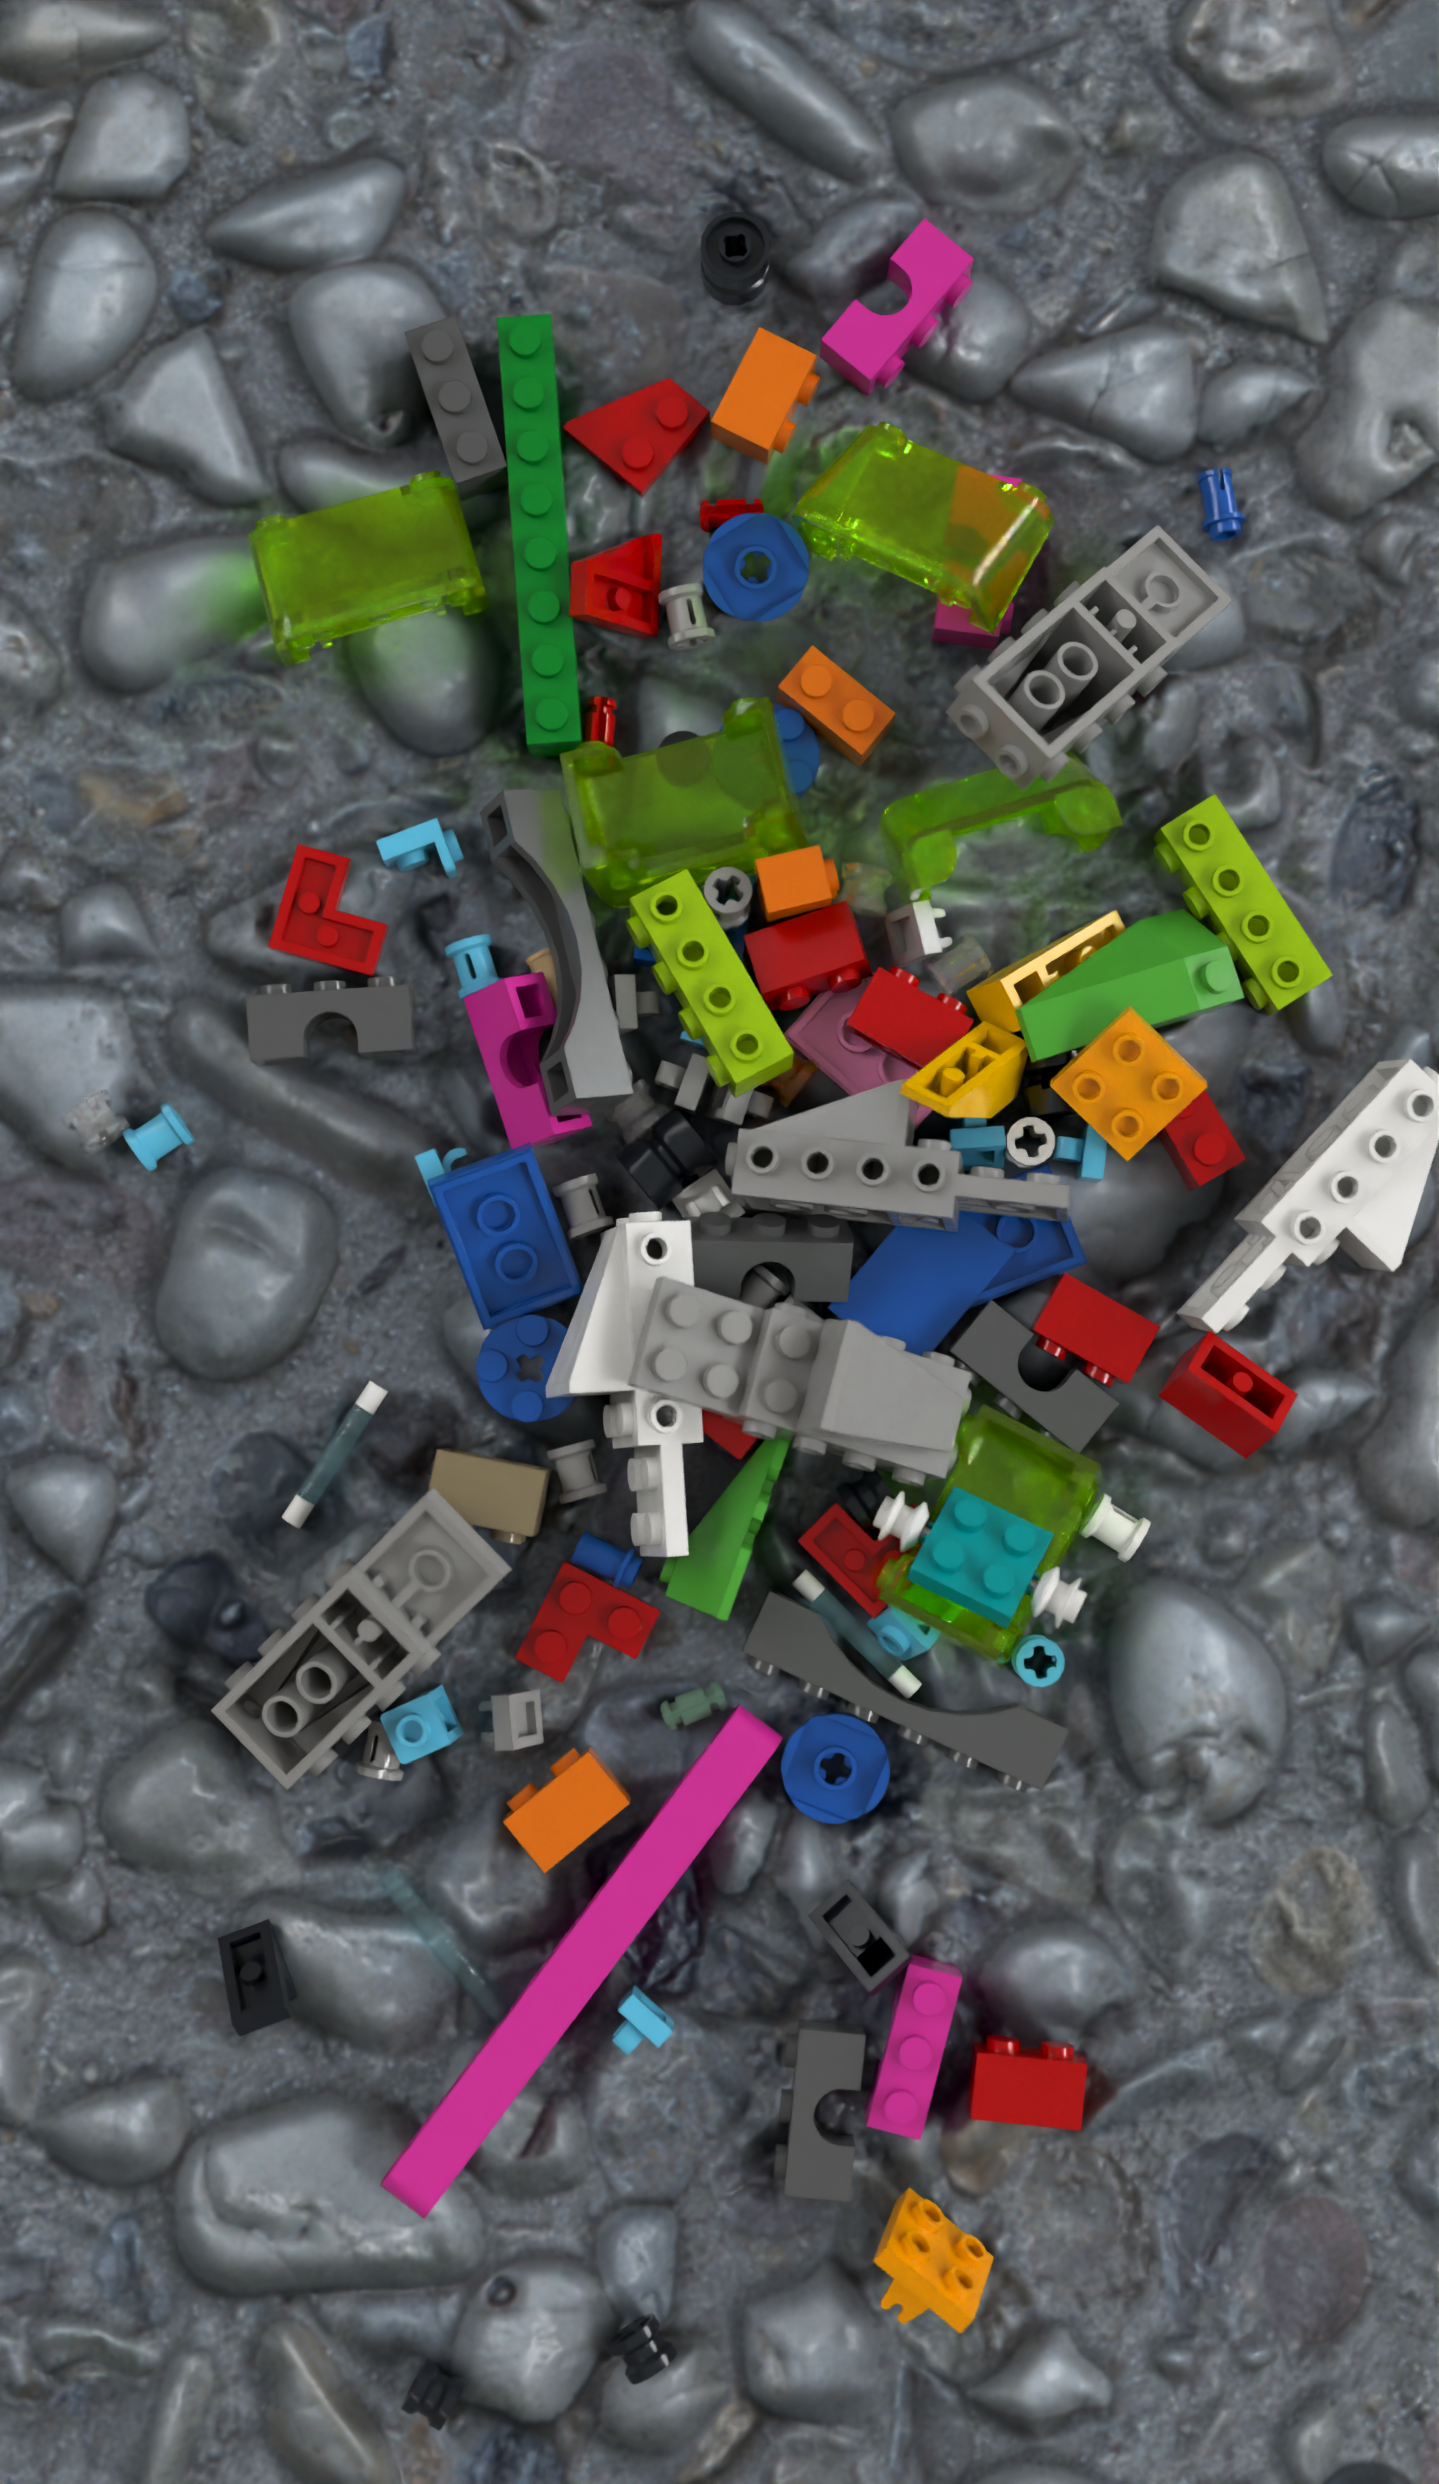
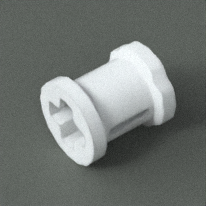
[1005,1117,1055,1169]
[1078,1493,1151,1562]

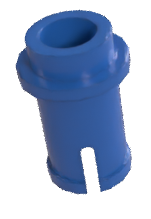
[1197,468,1245,542]
[571,1531,644,1589]

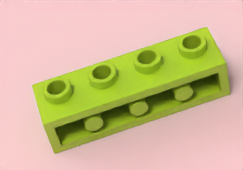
[1153,794,1333,1017]
[625,869,794,1098]

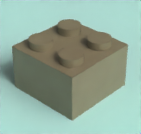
[428,1448,552,1545]

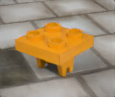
[1050,1005,1207,1161]
[873,2187,994,2333]

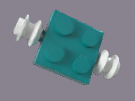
[873,1486,1087,1629]

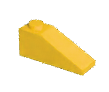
[966,910,1126,1033]
[900,1021,1028,1118]

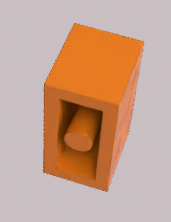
[711,327,821,466]
[777,645,896,767]
[754,845,840,928]
[503,1746,631,1873]

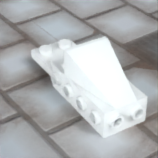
[1177,1059,1439,1333]
[546,1212,703,1557]

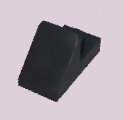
[808,1879,914,1996]
[218,1919,297,2037]

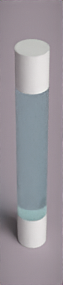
[282,1380,388,1529]
[791,1569,922,1699]

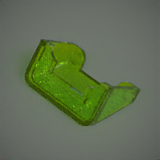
[790,422,1055,634]
[248,471,491,667]
[560,696,810,907]
[878,751,1123,907]
[876,1404,1103,1671]

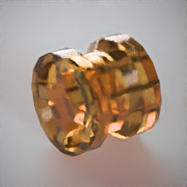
[760,1039,820,1108]

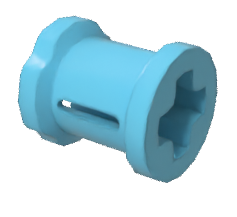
[444,934,503,1001]
[122,1102,195,1172]
[1011,1634,1065,1687]

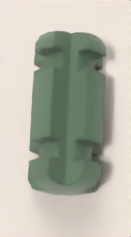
[660,1682,727,1730]

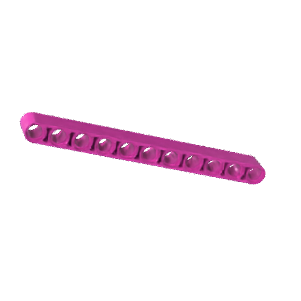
[380,1704,783,2219]

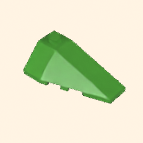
[1015,909,1245,1063]
[659,1436,791,1621]

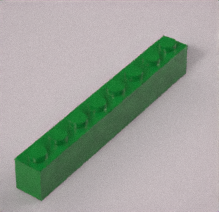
[497,314,584,758]

